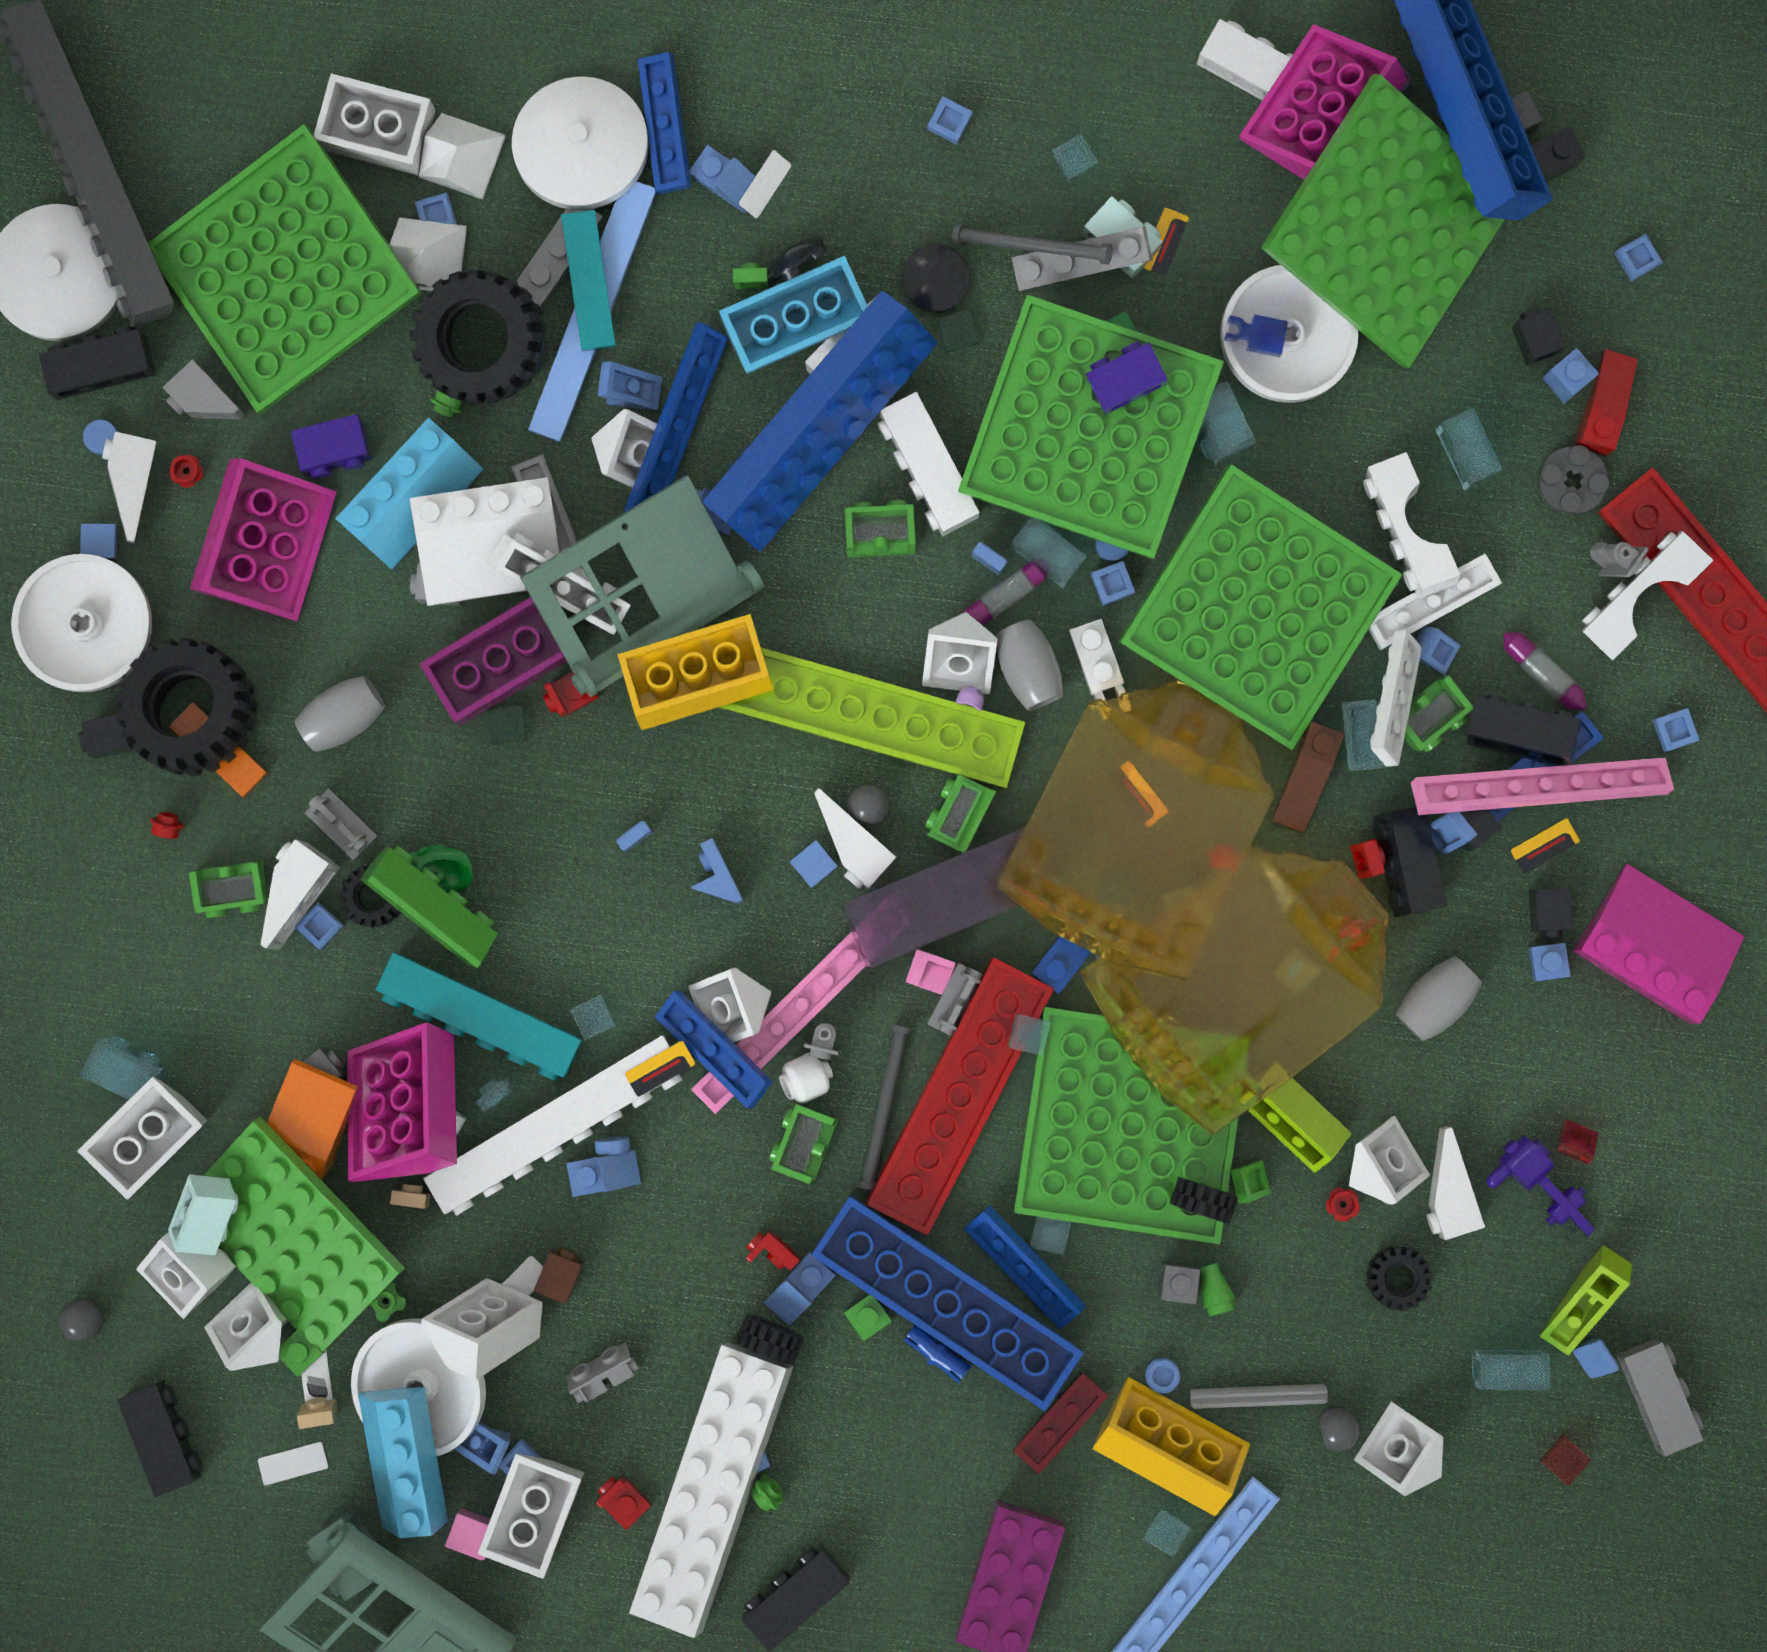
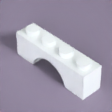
[1363,452,1460,599]
[1581,531,1713,660]

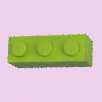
[1238,1062,1352,1173]

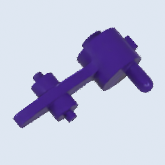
[1486,1135,1595,1237]

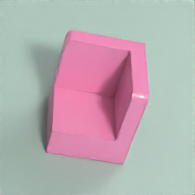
[906,949,956,995]
[445,1508,491,1560]

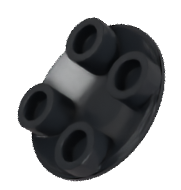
[767,236,827,282]
[902,244,970,313]

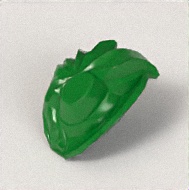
[409,844,473,893]

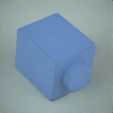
[1543,348,1599,404]

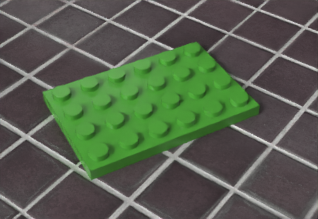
[177,1116,405,1352]

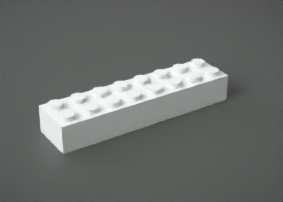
[629,1343,794,1638]

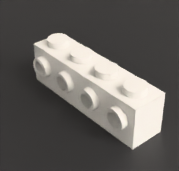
[487,533,631,635]

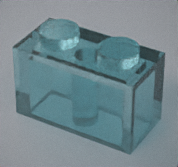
[1199,381,1256,465]
[1435,408,1503,491]
[1010,517,1087,589]
[1342,699,1387,772]
[79,1035,167,1100]
[1472,1350,1550,1390]

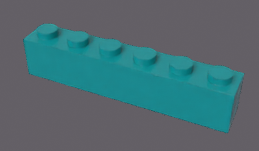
[375,952,584,1081]

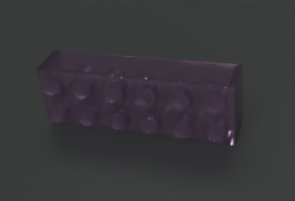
[841,823,1062,970]

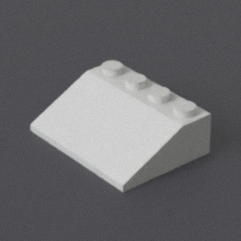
[409,477,559,606]

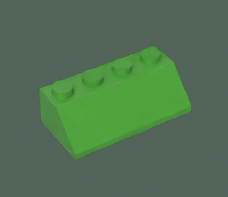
[360,846,498,968]

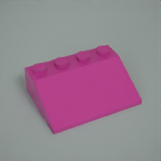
[1239,24,1407,180]
[190,458,337,622]
[1572,864,1745,1024]
[347,1022,457,1182]

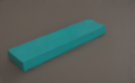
[561,210,616,352]

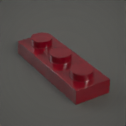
[1013,1372,1109,1474]

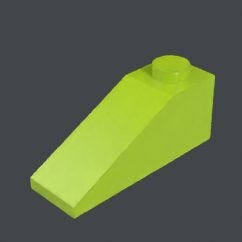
[1540,1245,1632,1356]

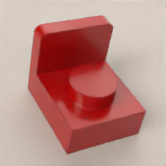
[542,672,599,718]
[1350,838,1386,879]
[746,1230,801,1271]
[595,1474,652,1530]

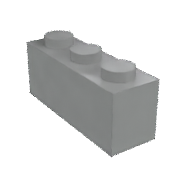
[1616,1339,1704,1456]

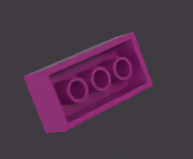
[419,597,567,726]
[955,1500,1065,1652]

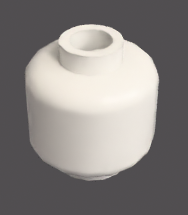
[779,1053,833,1104]

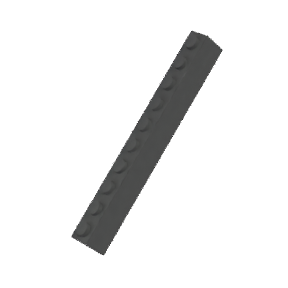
[0,0,174,328]

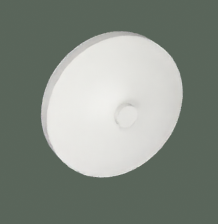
[512,77,649,210]
[0,204,119,341]
[1220,265,1358,403]
[11,554,152,692]
[351,1319,486,1456]

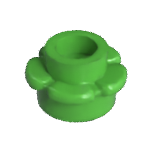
[430,390,462,417]

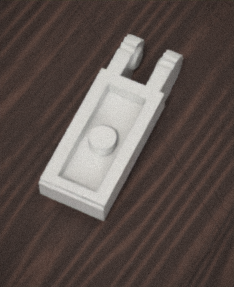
[1069,619,1131,719]

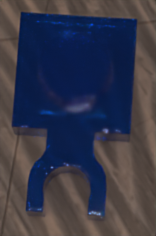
[1224,314,1288,357]

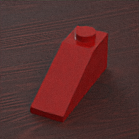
[1574,349,1638,457]

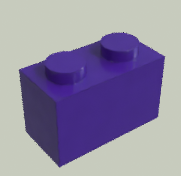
[1086,341,1168,415]
[291,414,372,479]

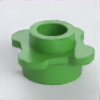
[370,1282,407,1322]
[751,1475,784,1511]

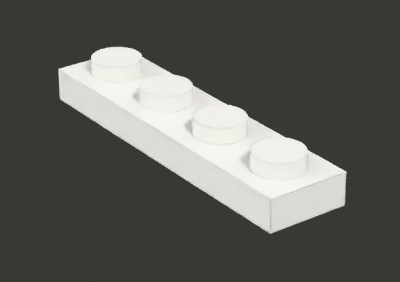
[1368,554,1502,650]
[1370,629,1422,767]

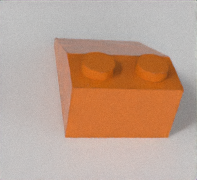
[267,1059,358,1180]

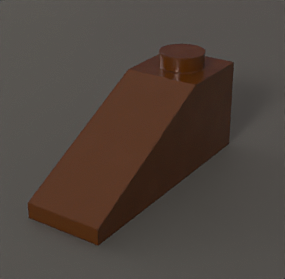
[1272,722,1344,833]

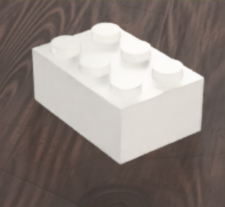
[314,73,436,175]

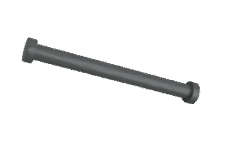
[952,224,1113,265]
[857,1024,912,1190]

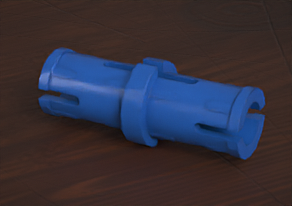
[903,1325,971,1383]

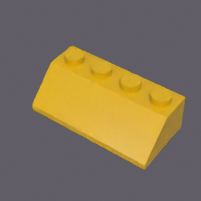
[617,614,774,730]
[1092,1377,1250,1516]

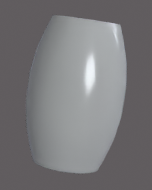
[996,620,1063,711]
[294,676,385,752]
[1395,956,1483,1042]

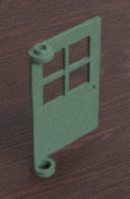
[520,475,764,697]
[259,1522,516,1652]

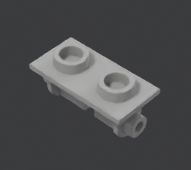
[1590,542,1649,577]
[304,788,377,860]
[927,963,982,1036]
[804,1023,840,1060]
[565,1342,640,1403]

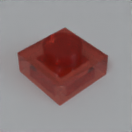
[1557,1120,1599,1165]
[1540,1435,1591,1486]

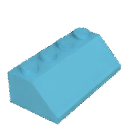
[719,256,868,374]
[335,418,484,570]
[358,1387,448,1538]

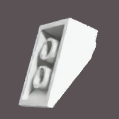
[260,839,341,950]

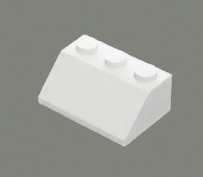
[78,1076,208,1200]
[421,1278,543,1381]
[478,1453,584,1579]

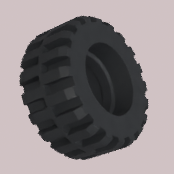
[410,270,548,403]
[115,638,257,776]

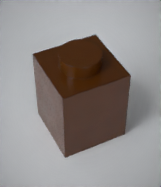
[534,1247,583,1304]

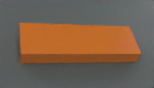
[169,702,268,798]

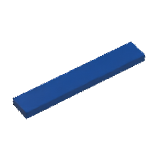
[624,322,728,513]

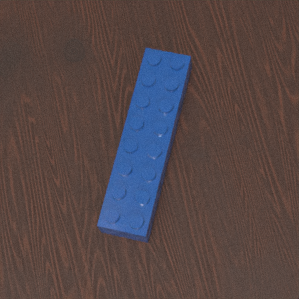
[1393,0,1553,220]
[702,290,938,552]
[811,1194,1084,1411]

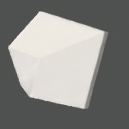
[419,113,506,200]
[389,217,467,291]
[591,409,657,488]
[922,612,998,695]
[688,968,771,1043]
[1349,1116,1430,1205]
[204,1283,289,1371]
[1354,1402,1443,1496]

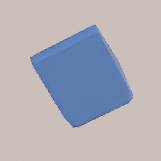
[1416,626,1461,675]
[1573,1336,1619,1378]

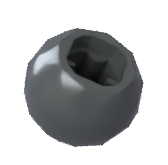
[846,783,890,825]
[58,1299,103,1341]
[1319,1407,1360,1452]

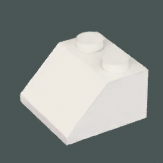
[136,1232,236,1319]

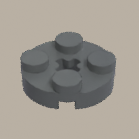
[1538,445,1609,515]

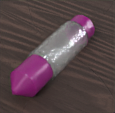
[961,561,1049,626]
[1503,632,1587,710]

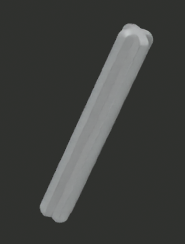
[1189,1384,1328,1409]

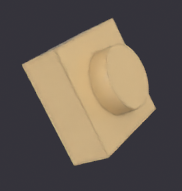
[390,1183,431,1209]
[297,1397,339,1429]

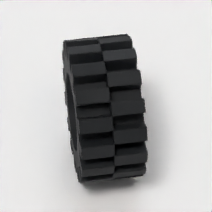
[339,865,401,927]
[1170,1177,1238,1224]
[1366,1246,1433,1311]
[736,1314,804,1365]

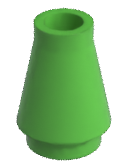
[1199,1263,1237,1317]

